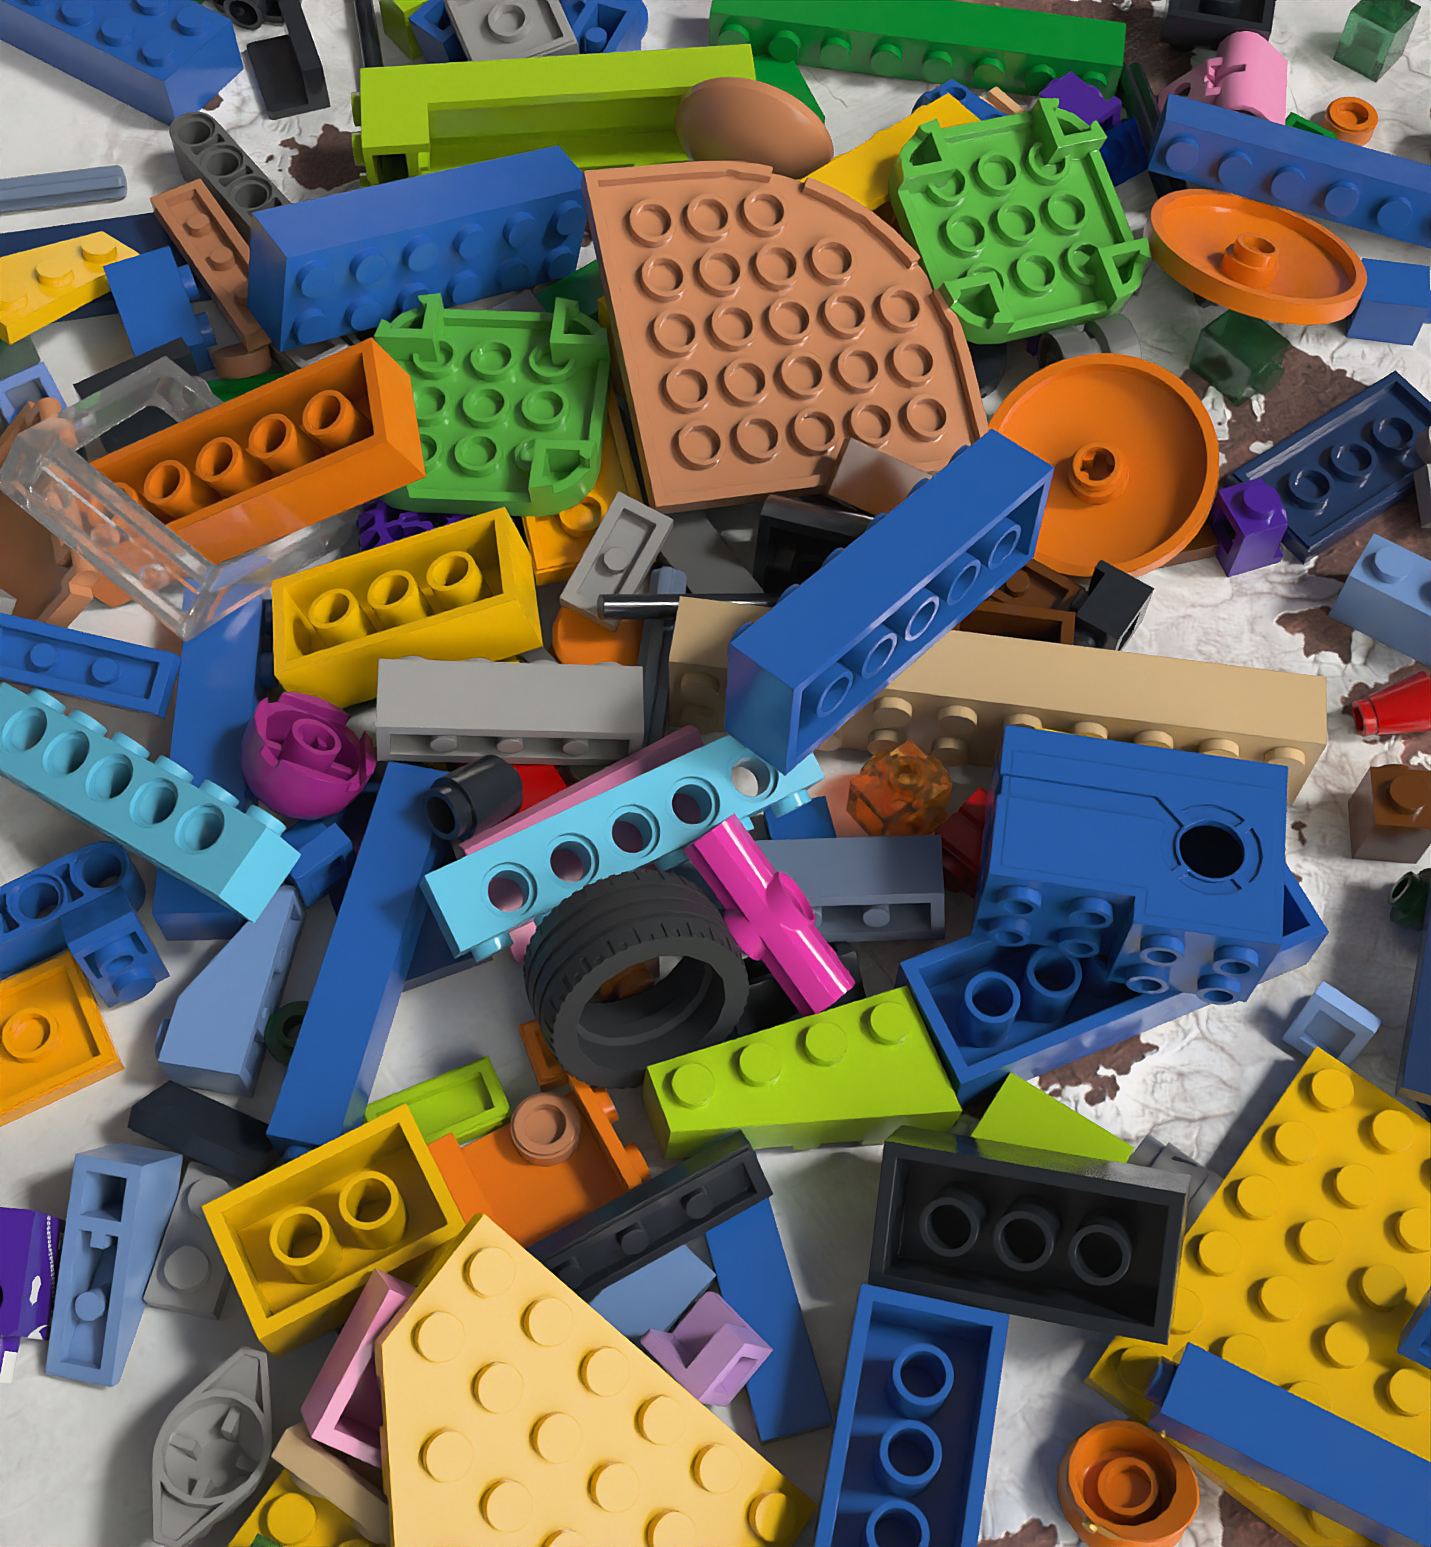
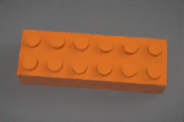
[75,337,426,608]

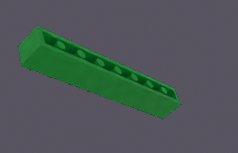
[708,0,1126,101]

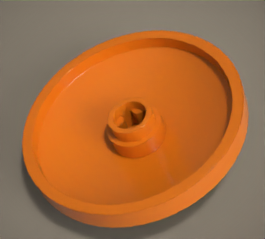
[1143,189,1367,325]
[988,353,1220,585]

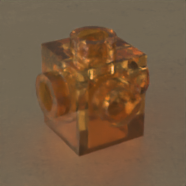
[846,739,953,837]

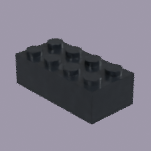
[868,1125,1192,1345]

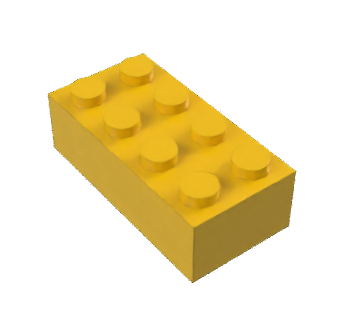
[272,507,543,709]

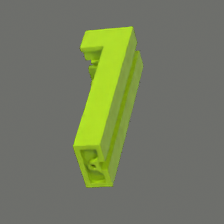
[351,44,756,188]

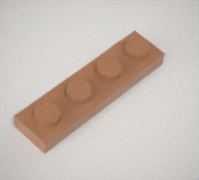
[150,179,272,352]

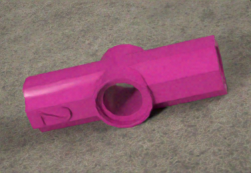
[684,813,855,1018]

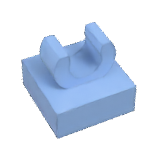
[1282,981,1382,1067]

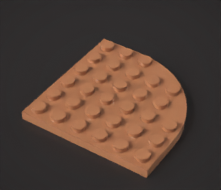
[580,161,989,514]

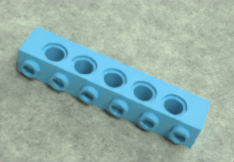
[0,682,301,923]
[419,734,825,962]

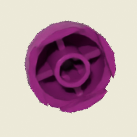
[239,692,377,820]

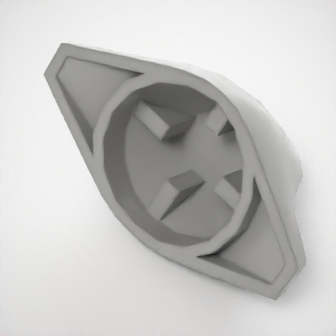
[152,1345,273,1547]

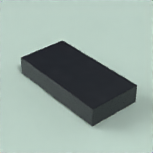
[127,1080,281,1183]

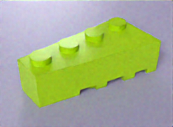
[641,985,962,1160]

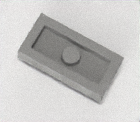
[559,491,673,632]
[143,1161,259,1321]

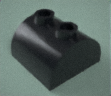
[1159,0,1276,52]
[752,494,874,593]

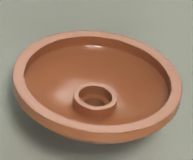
[674,77,834,180]

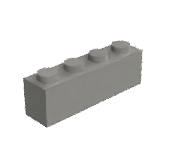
[375,656,644,766]

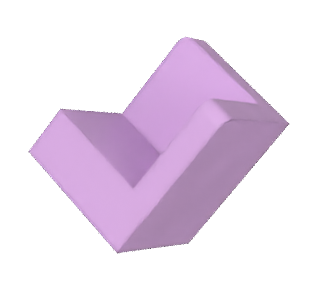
[640,1291,773,1407]

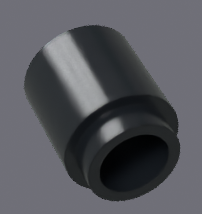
[422,754,523,840]

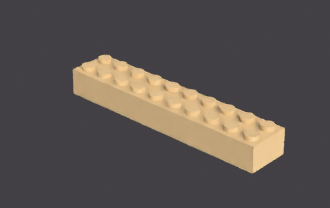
[668,596,1327,806]

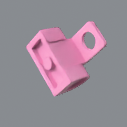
[1158,31,1288,125]

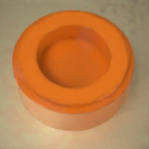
[1321,97,1378,146]

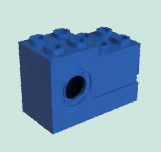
[971,725,1288,1005]

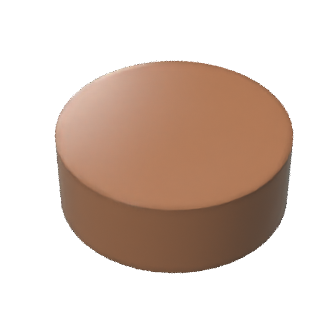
[211,343,273,379]
[510,1092,582,1167]

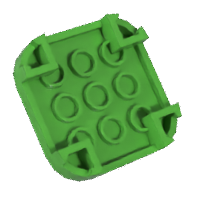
[888,98,1151,344]
[374,293,612,517]

